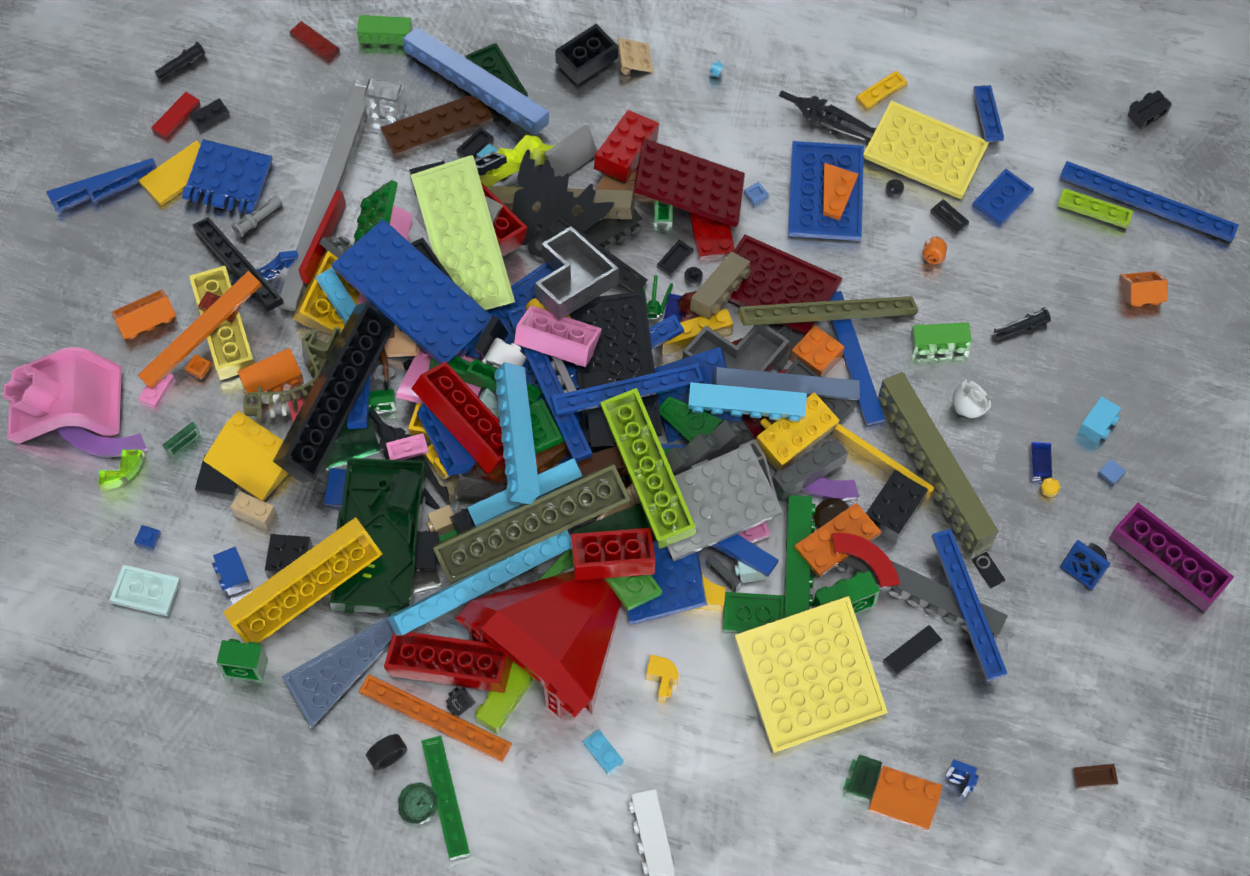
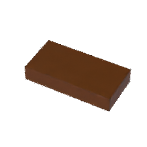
[1072,764,1118,789]

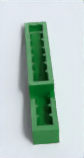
[429,356,542,404]

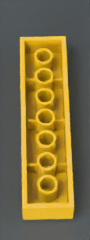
[223,517,383,643]

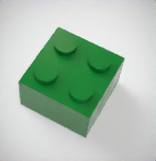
[216,639,268,682]

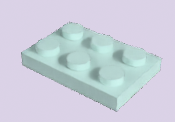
[109,565,181,617]

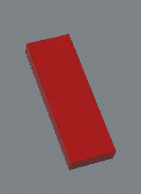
[151,91,200,139]

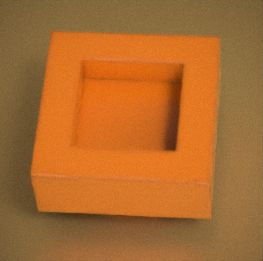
[185,354,212,380]

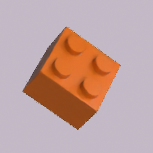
[790,325,845,377]

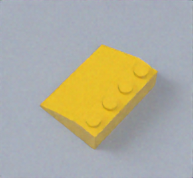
[292,251,360,335]
[203,410,289,502]

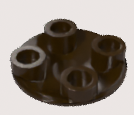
[814,498,849,528]

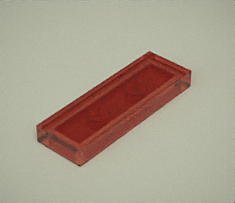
[289,21,340,62]

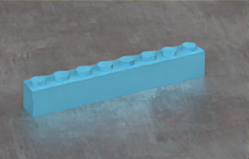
[494,362,540,505]

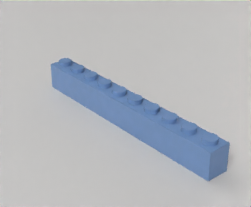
[403,27,549,135]

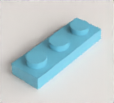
[315,268,356,325]

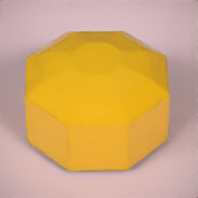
[1040,477,1061,498]

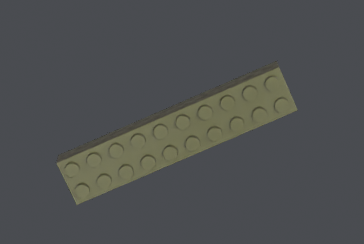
[877,371,998,556]
[433,463,631,583]

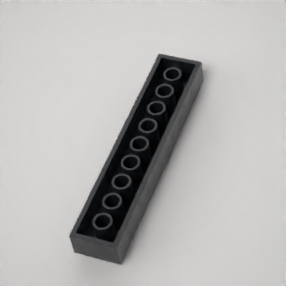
[273,301,395,483]

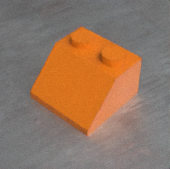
[1120,271,1168,307]

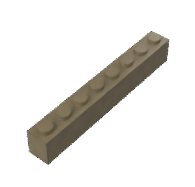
[489,186,635,220]

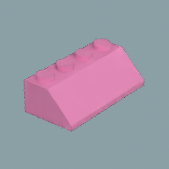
[514,305,602,367]

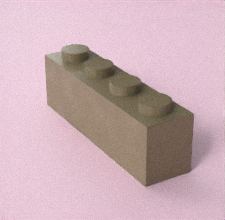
[690,251,751,320]

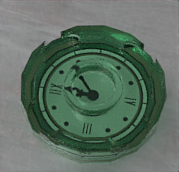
[397,782,438,825]

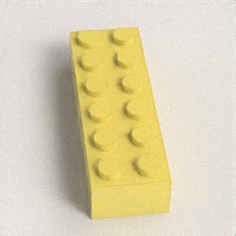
[189,266,255,380]

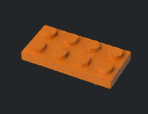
[794,502,881,578]

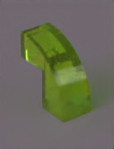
[98,450,146,492]

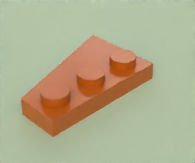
[823,163,858,221]

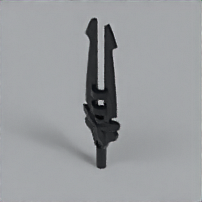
[779,90,877,145]
[368,409,450,509]

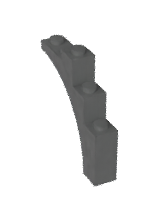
[665,420,754,476]

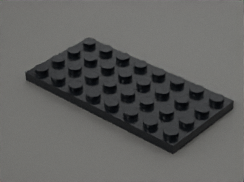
[571,291,663,445]

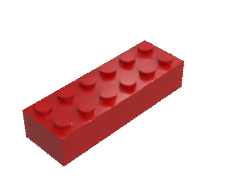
[411,361,505,474]
[384,632,513,693]

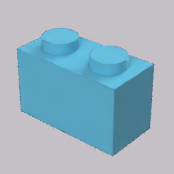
[1078,396,1121,444]

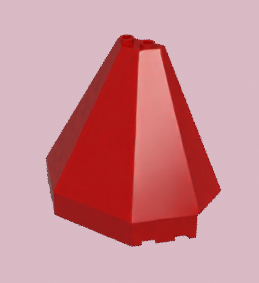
[454,570,622,719]

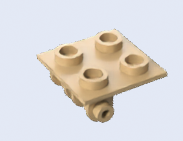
[617,38,653,75]

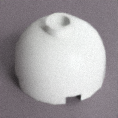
[953,380,991,418]

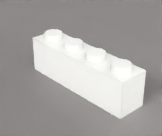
[628,789,674,876]

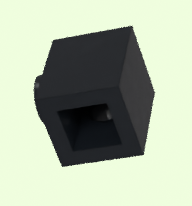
[446,687,476,717]

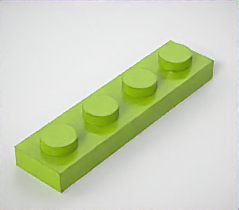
[1057,188,1133,229]

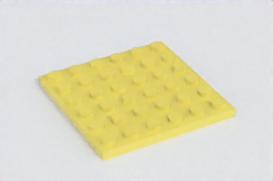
[734,596,888,753]

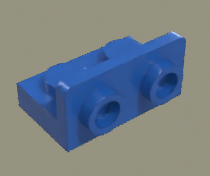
[945,759,979,796]

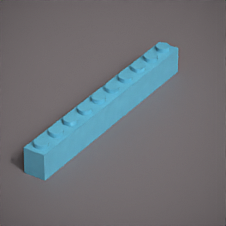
[387,530,571,635]

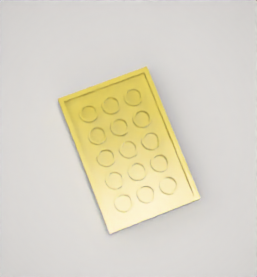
[863,101,989,200]

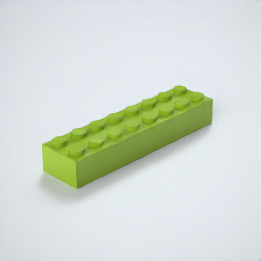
[600,388,697,549]

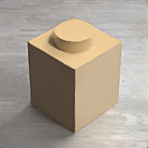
[426,505,455,536]

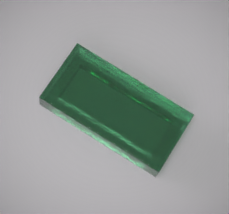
[162,421,200,457]

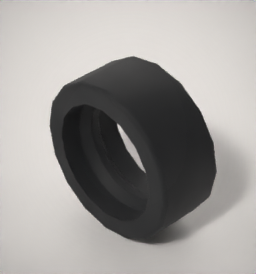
[366,734,407,770]

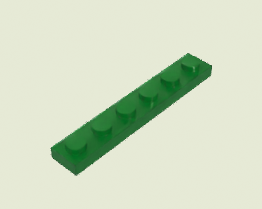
[421,736,470,860]

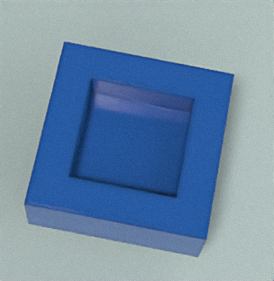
[134,525,161,551]

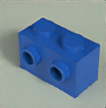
[212,546,252,596]

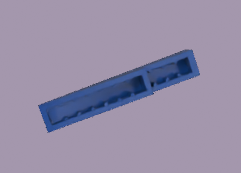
[46,158,157,212]
[711,534,779,577]

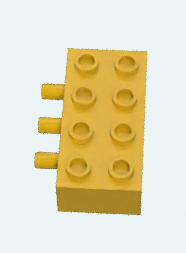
[756,392,840,471]

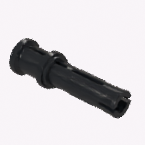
[154,41,206,81]
[994,307,1051,340]

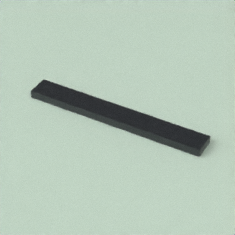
[192,217,284,312]

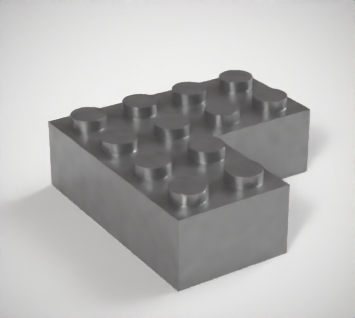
[535,226,619,320]
[682,324,789,372]

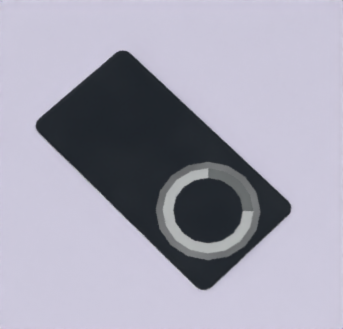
[972,552,1005,588]

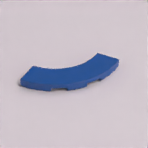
[232,250,299,286]

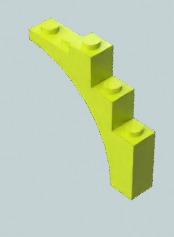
[479,135,555,188]

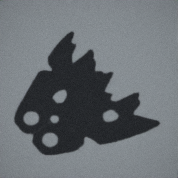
[512,149,615,258]

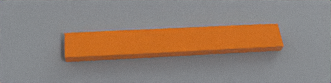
[138,271,262,389]
[359,674,512,763]

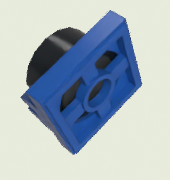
[1060,540,1111,590]

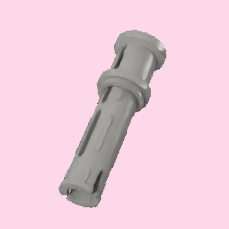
[232,195,283,238]

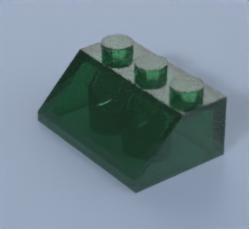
[324,414,381,470]

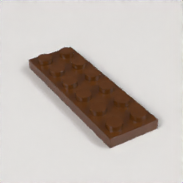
[381,95,493,158]

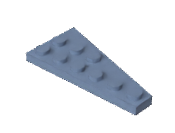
[282,617,394,728]

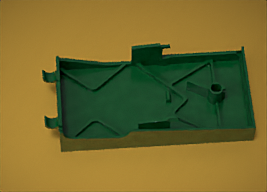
[329,458,426,616]

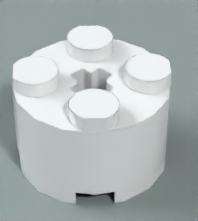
[482,338,526,369]

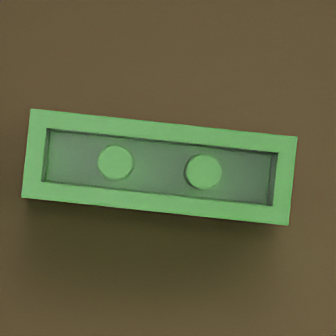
[357,15,413,45]
[911,322,972,355]

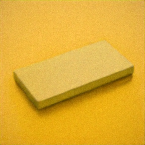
[139,140,201,206]

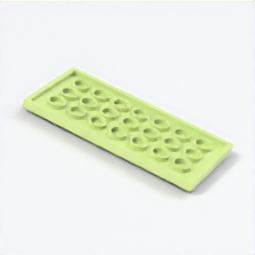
[411,155,515,310]

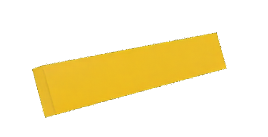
[833,424,934,500]

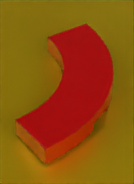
[831,533,900,588]

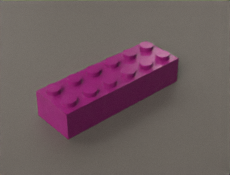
[1109,502,1234,612]

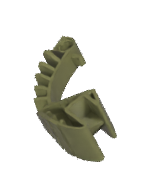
[243,327,341,423]

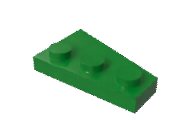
[659,396,724,442]

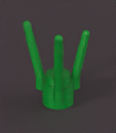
[641,275,673,319]

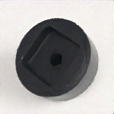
[886,179,904,198]
[684,267,703,286]

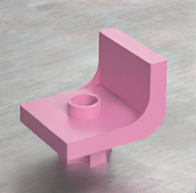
[3,347,122,444]

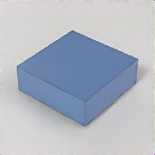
[744,182,769,206]
[1098,459,1126,486]

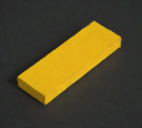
[856,70,908,111]

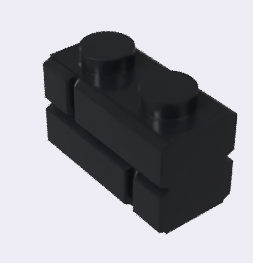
[1128,90,1172,130]

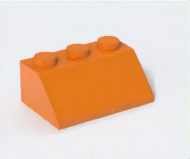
[111,289,176,339]
[237,348,304,406]
[869,765,943,831]

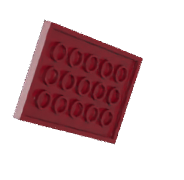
[633,138,745,227]
[729,234,842,335]

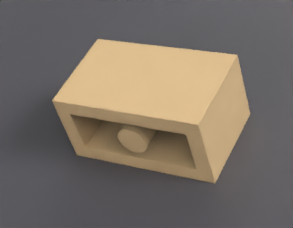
[230,491,277,532]

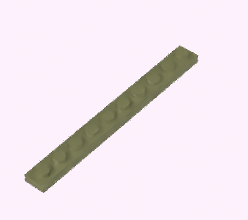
[738,296,918,326]

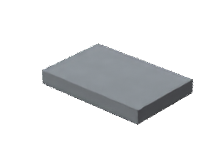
[544,124,597,177]

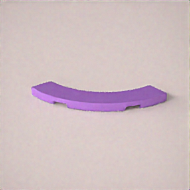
[56,426,148,458]
[783,465,859,501]

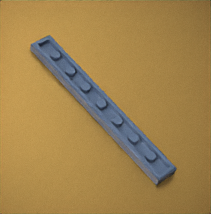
[714,367,860,400]

